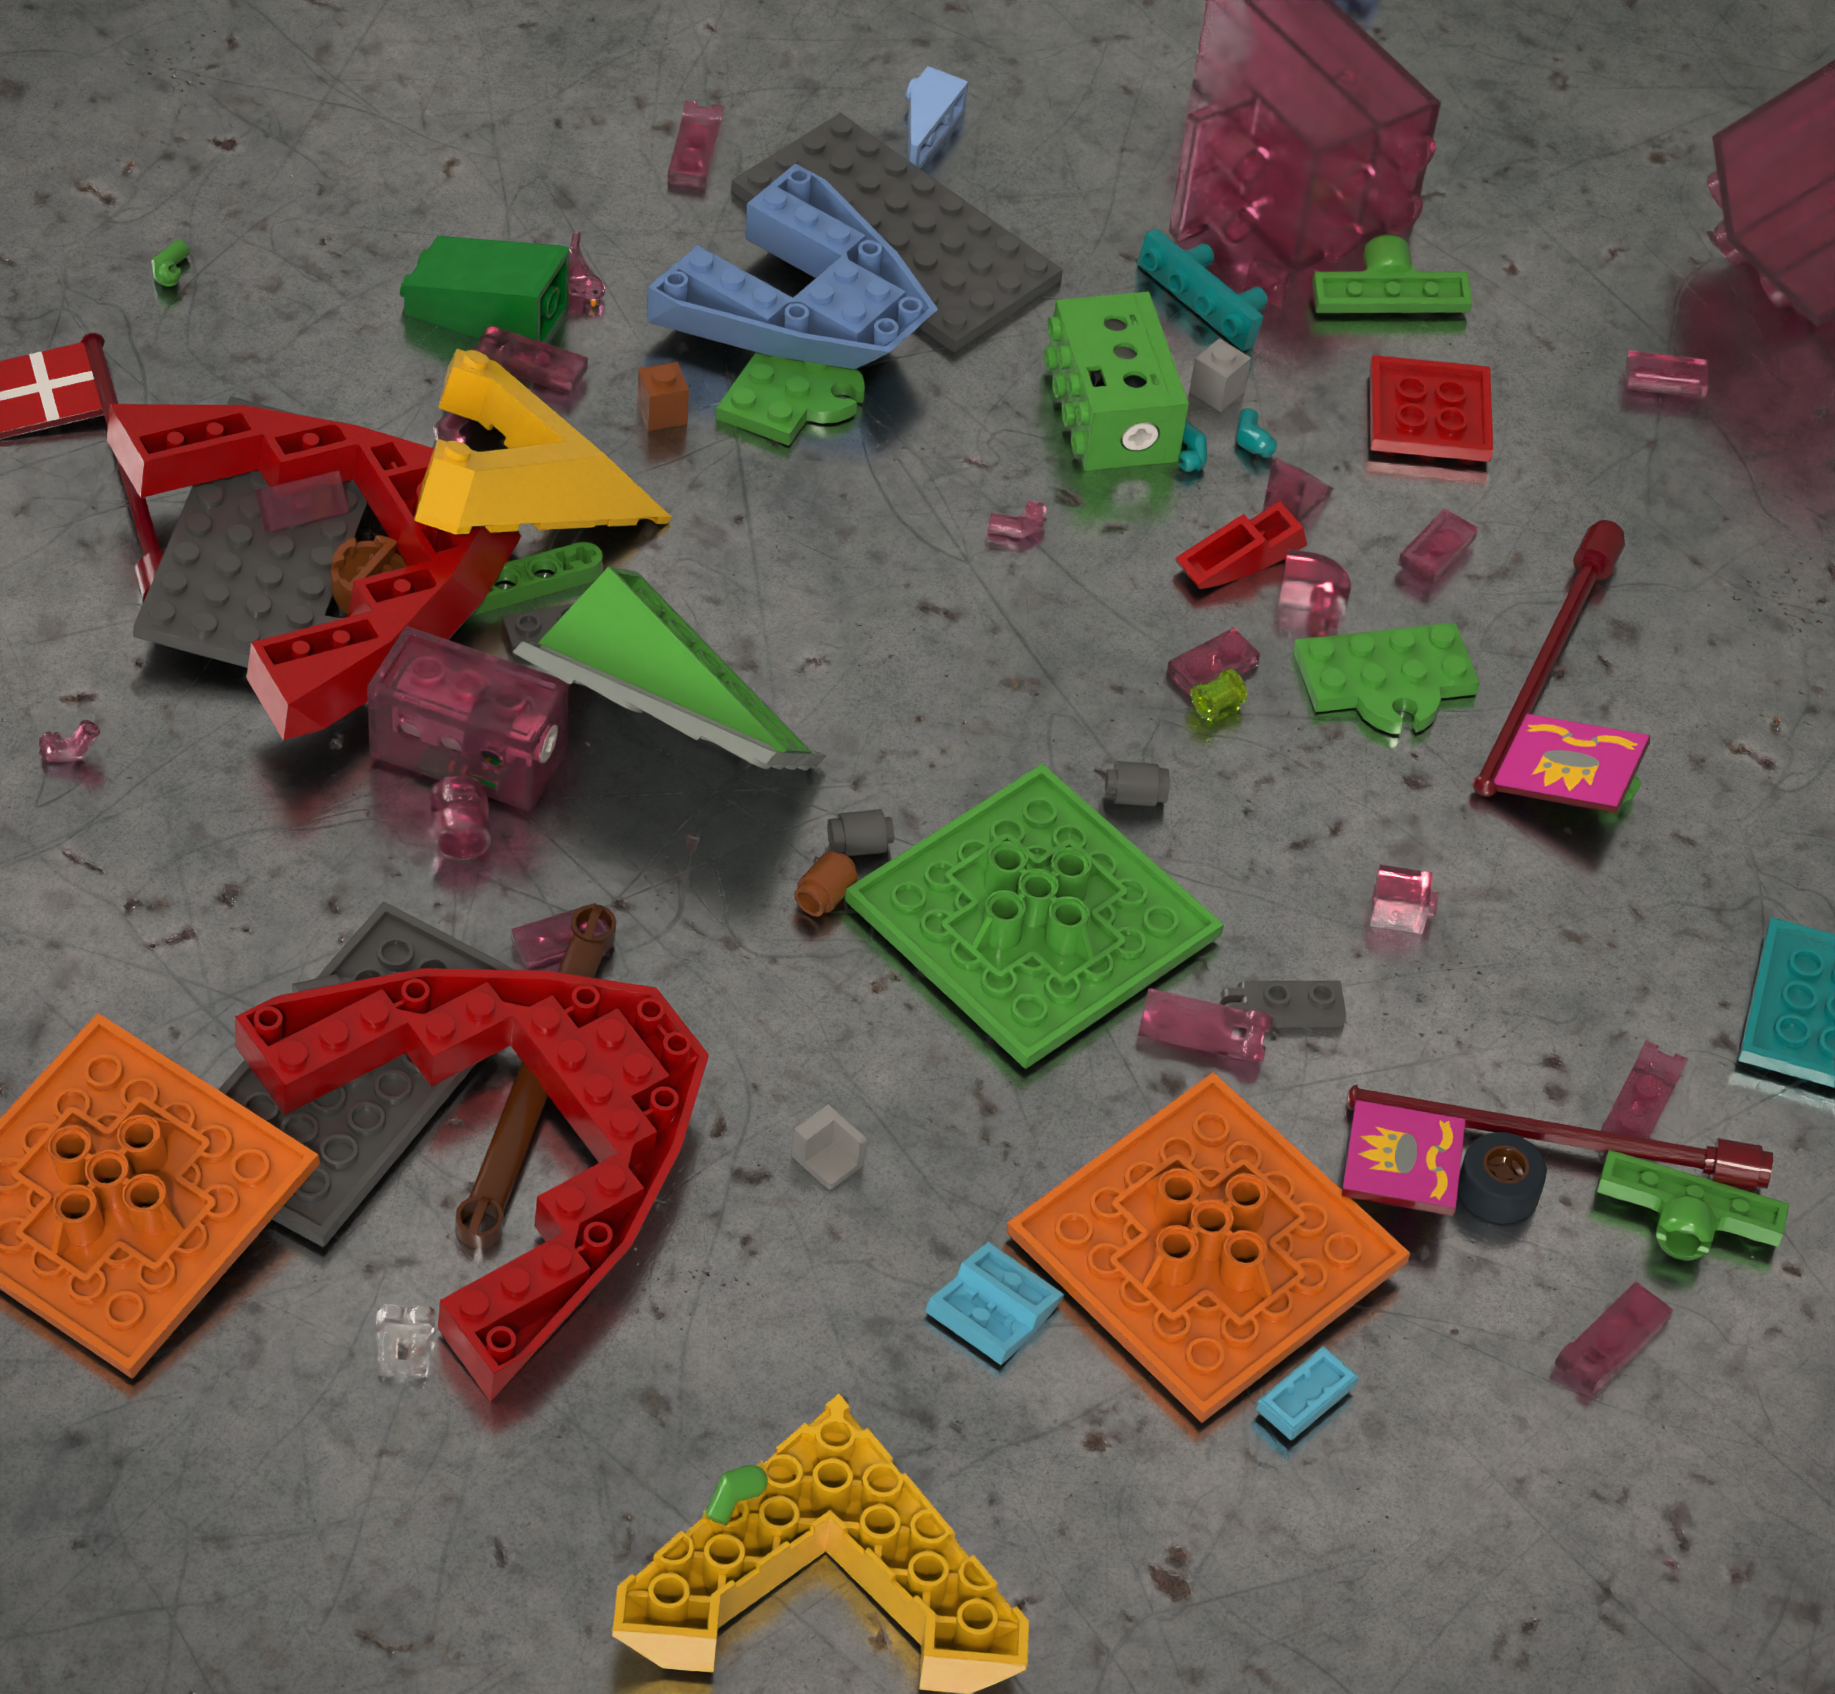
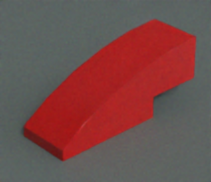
[1175,501,1307,589]

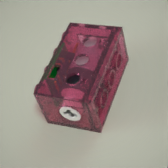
[368,626,568,812]

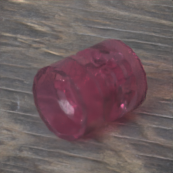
[430,775,491,860]

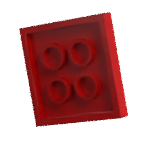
[1370,355,1493,462]

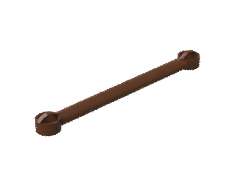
[455,904,617,1249]

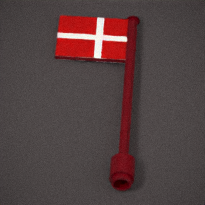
[0,333,164,602]

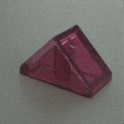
[1264,458,1334,522]

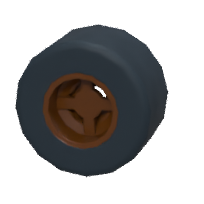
[1458,1132,1547,1224]

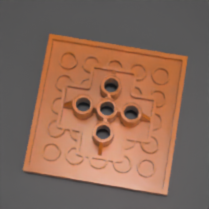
[0,1013,320,1379]
[1006,1072,1410,1423]

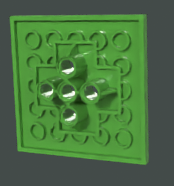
[845,763,1224,1069]

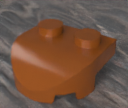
[330,535,408,614]

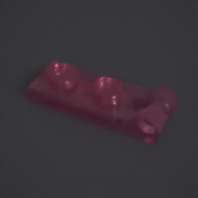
[668,100,724,188]
[472,326,588,395]
[1138,988,1273,1062]
[1601,1040,1688,1139]
[1554,1281,1673,1394]

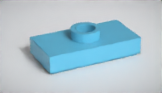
[1256,1346,1359,1441]

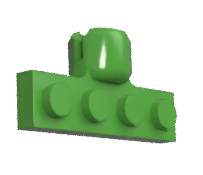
[1312,234,1473,313]
[1597,1149,1790,1261]

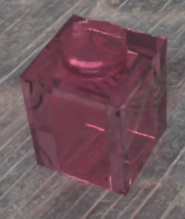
[1370,865,1439,934]

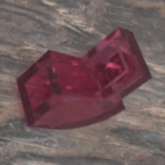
[1279,549,1351,638]

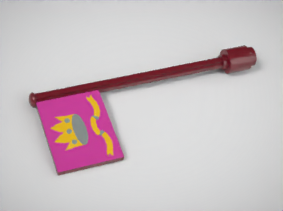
[1472,520,1650,813]
[1341,1085,1773,1216]

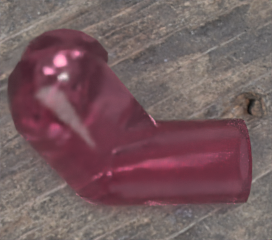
[433,412,470,444]
[988,501,1047,538]
[38,720,100,763]

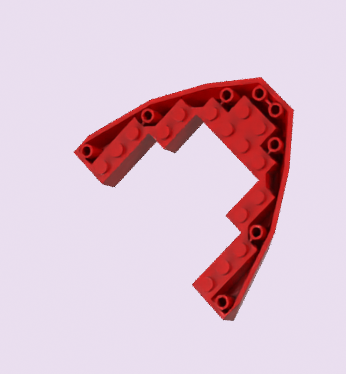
[107,404,522,740]
[235,968,709,1402]

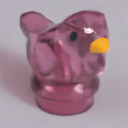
[569,232,606,307]

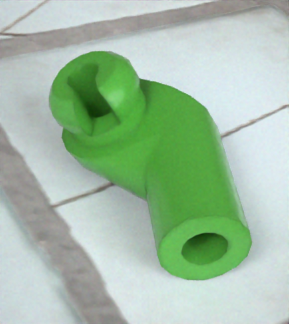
[151,239,190,287]
[704,1465,768,1526]

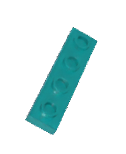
[1137,228,1267,351]

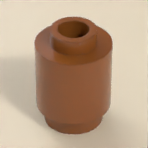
[794,851,858,917]

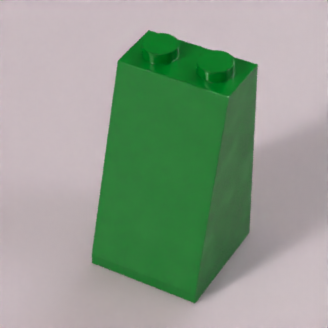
[400,236,570,357]

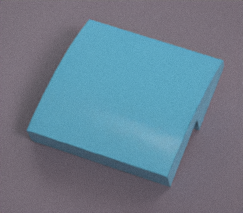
[925,1242,1064,1365]

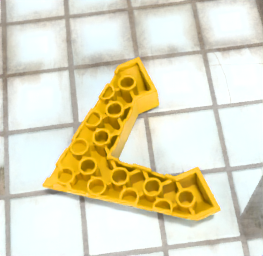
[414,349,672,534]
[612,1393,1029,1694]

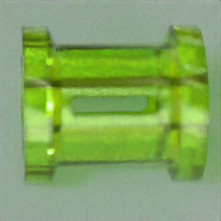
[1190,669,1247,721]

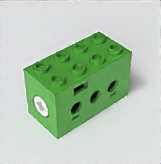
[1044,291,1189,471]

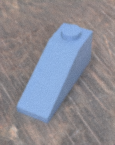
[906,66,968,168]

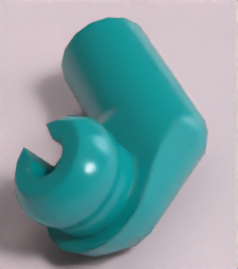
[1236,408,1277,458]
[1179,420,1207,472]

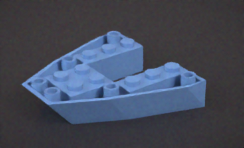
[647,163,938,369]

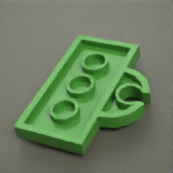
[716,352,865,446]
[1293,622,1480,734]

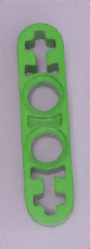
[471,542,603,616]

